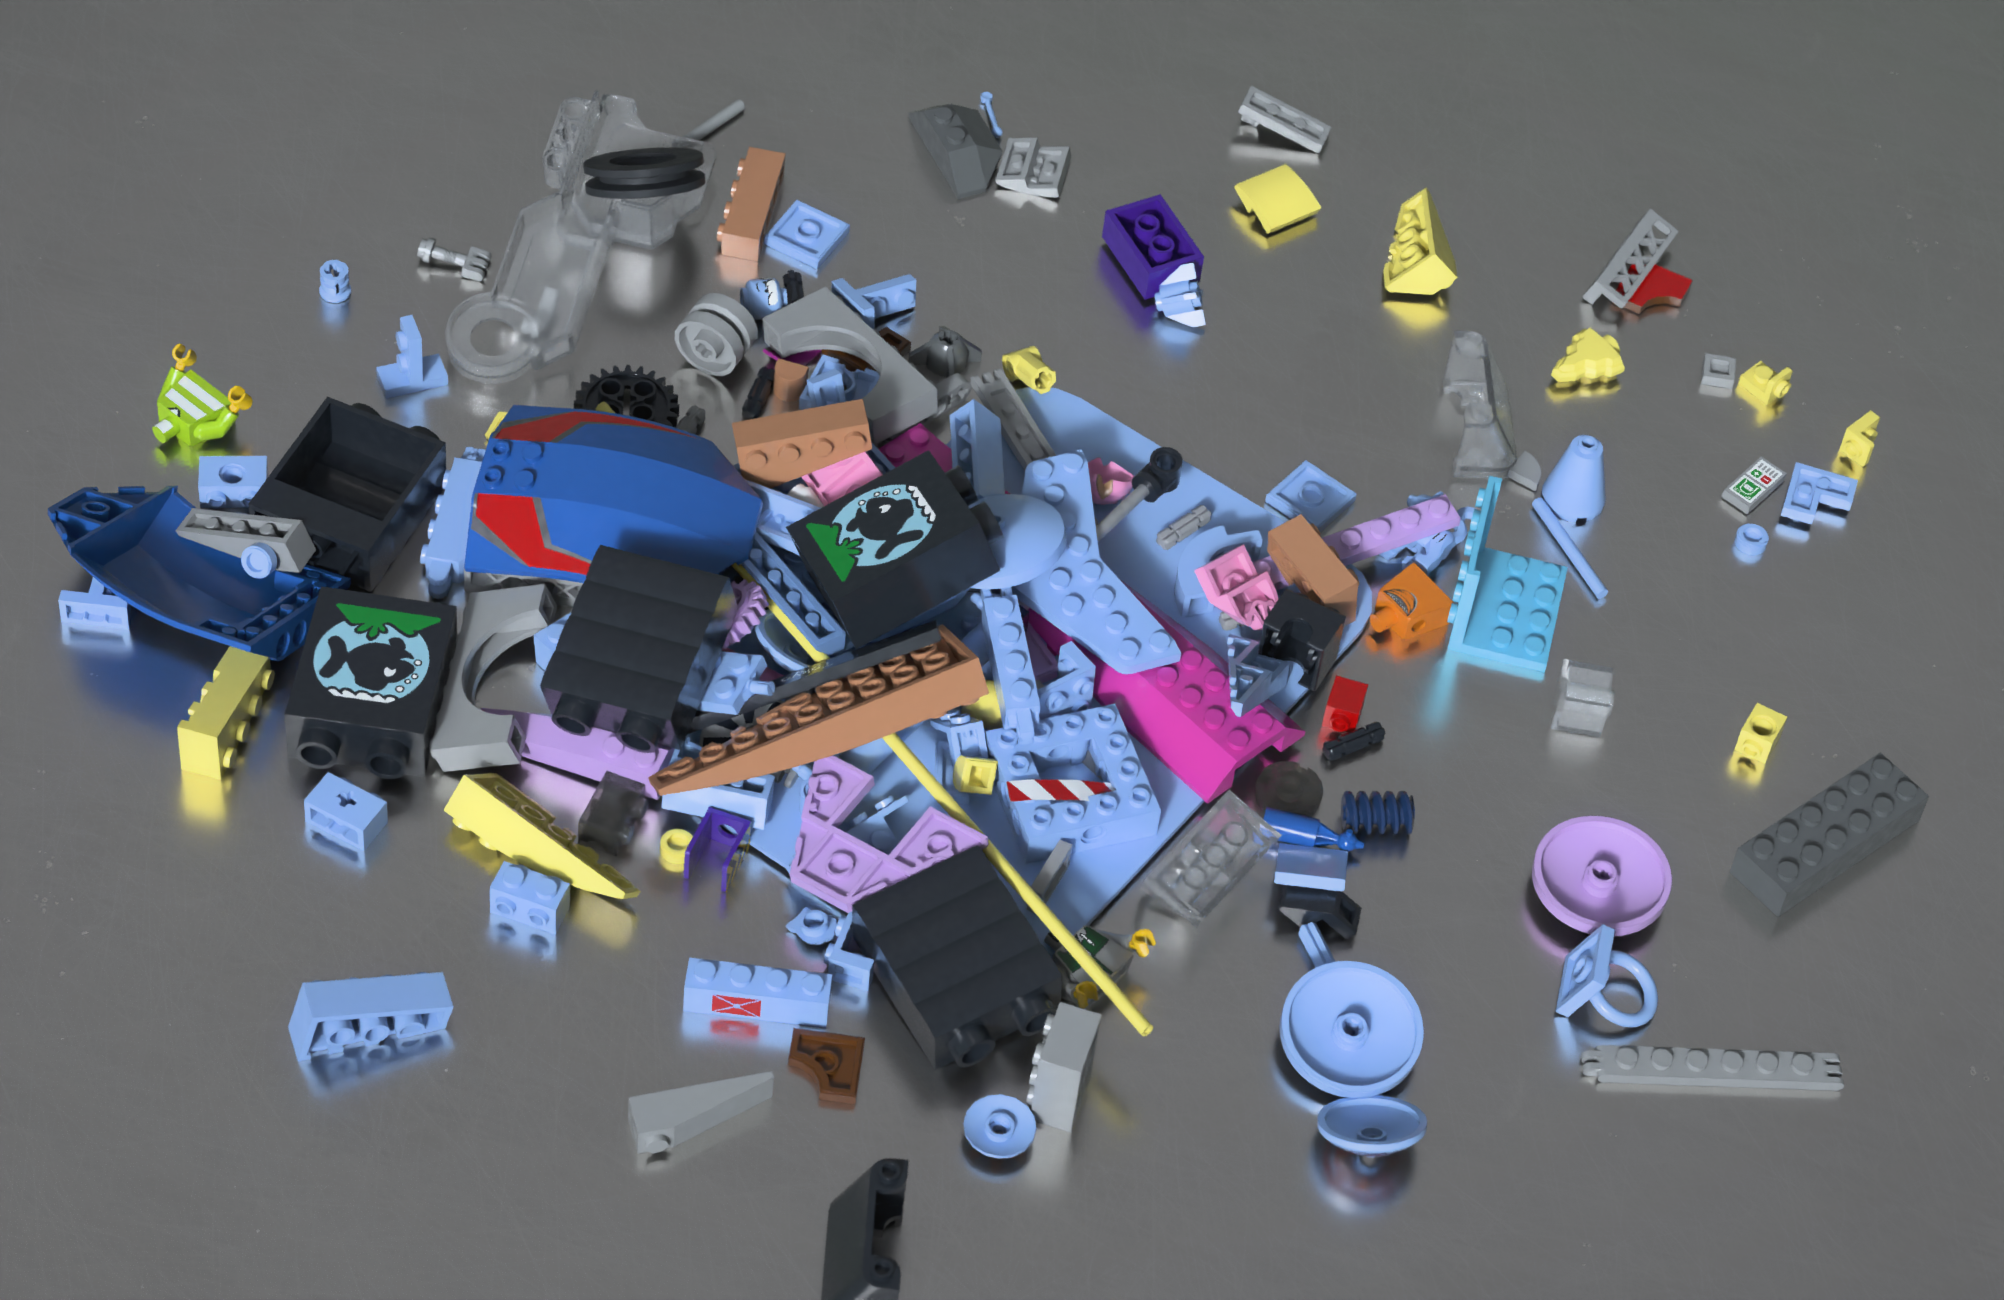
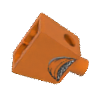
[1370,563,1454,640]

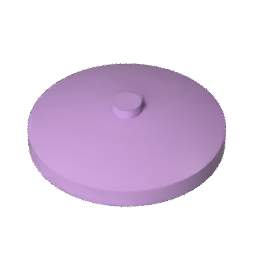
[1532,816,1672,936]

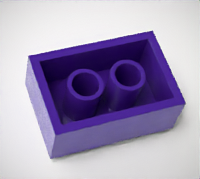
[1102,194,1204,300]

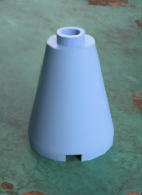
[1541,435,1606,522]

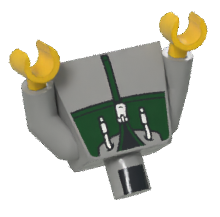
[1044,925,1156,1010]

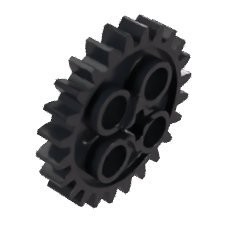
[574,365,679,427]

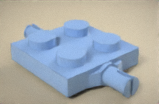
[697,651,775,715]

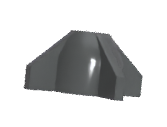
[908,326,982,378]

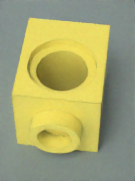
[1734,703,1788,764]

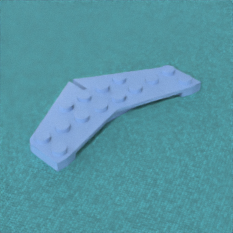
[1011,449,1181,674]

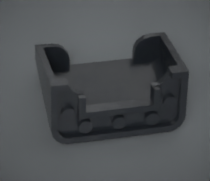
[821,1158,909,1300]

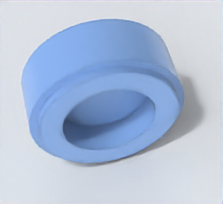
[1734,524,1769,556]
[241,542,277,578]

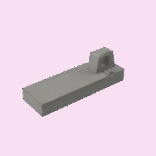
[1238,86,1331,153]

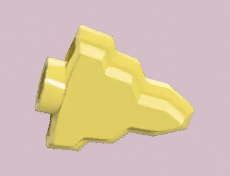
[1551,328,1625,382]

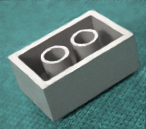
[1026,1002,1102,1132]

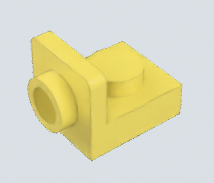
[1738,361,1793,405]
[1840,410,1880,467]

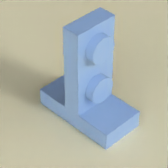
[831,274,916,329]
[376,315,448,399]
[58,577,132,629]

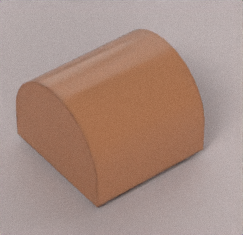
[773,358,809,402]

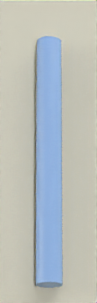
[1532,497,1608,599]

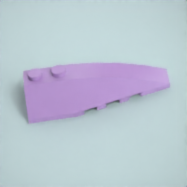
[480,708,675,800]

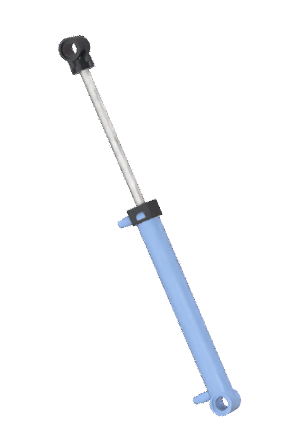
[792,447,1183,816]

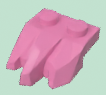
[1194,544,1279,630]

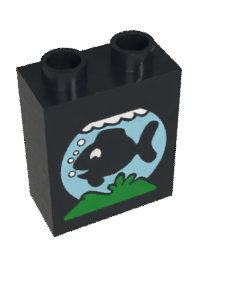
[786,450,1004,649]
[284,586,457,779]

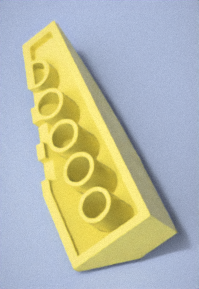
[444,773,641,899]

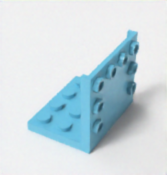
[1447,476,1568,673]

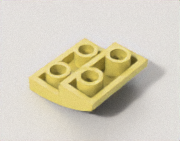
[1234,164,1321,234]

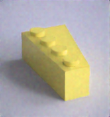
[177,646,275,780]

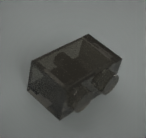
[578,771,649,856]

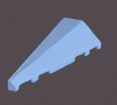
[1227,634,1290,717]

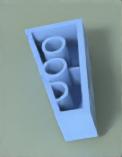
[288,972,453,1062]

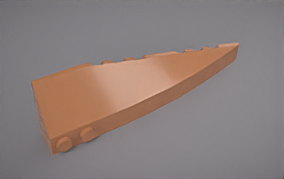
[648,624,989,796]

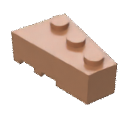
[1267,514,1359,627]

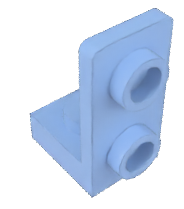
[930,710,988,767]
[824,912,874,991]

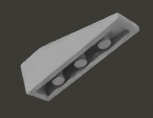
[176,508,316,573]
[628,1071,774,1154]

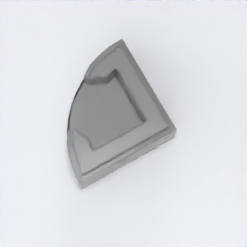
[1508,450,1541,491]

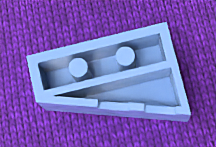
[662,735,775,830]

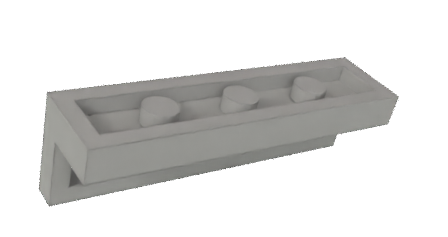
[1583,209,1679,309]
[464,563,583,607]

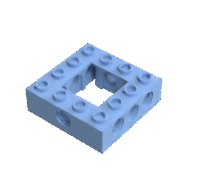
[985,704,1161,864]

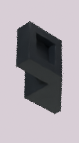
[1279,885,1362,939]

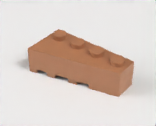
[732,399,872,489]

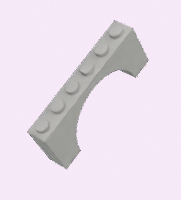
[762,286,939,445]
[429,584,557,772]

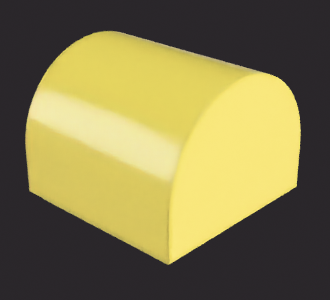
[953,755,998,795]

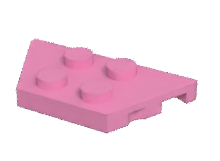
[802,452,883,506]

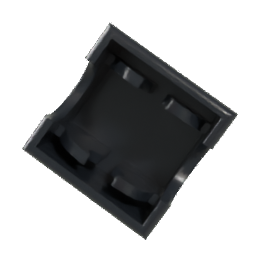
[1258,589,1346,692]

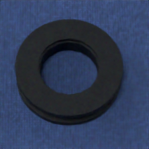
[583,147,705,199]

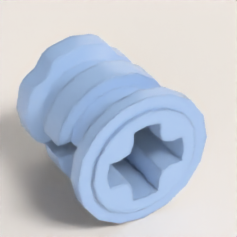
[319,260,351,303]

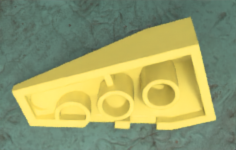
[1383,188,1458,295]

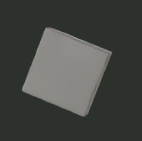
[1701,353,1736,389]

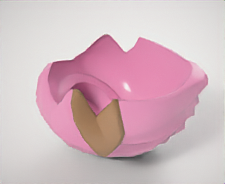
[1088,457,1135,505]

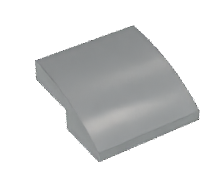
[996,138,1072,197]

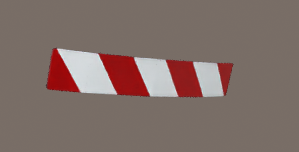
[1006,779,1115,802]

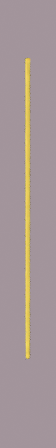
[596,402,1153,1036]

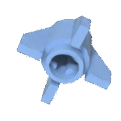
[1155,263,1206,327]

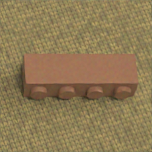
[717,147,786,262]

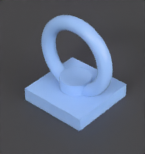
[1556,924,1658,1028]

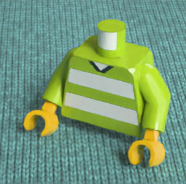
[152,344,253,446]

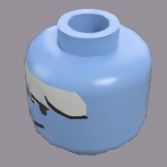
[740,278,788,320]

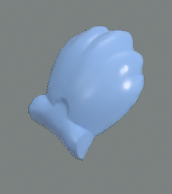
[786,907,837,945]

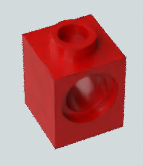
[1322,675,1369,733]

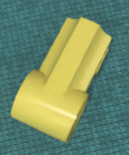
[1002,346,1056,394]

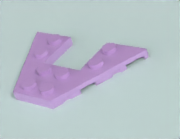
[790,755,989,913]

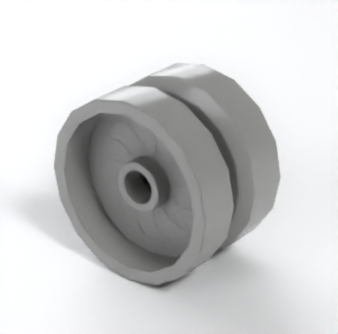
[675,293,758,376]

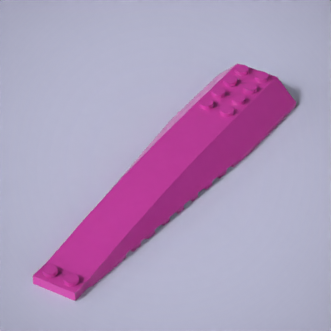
[879,423,1306,804]

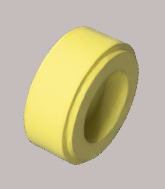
[660,829,693,864]

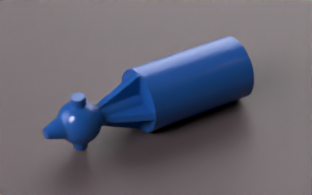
[1259,807,1365,852]

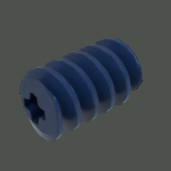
[1341,791,1415,834]

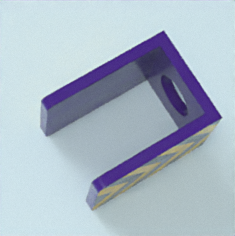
[684,807,751,893]

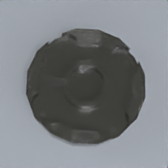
[1254,761,1324,817]

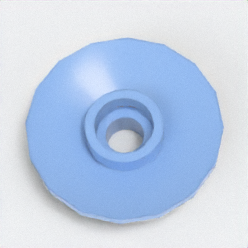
[963,1094,1036,1159]

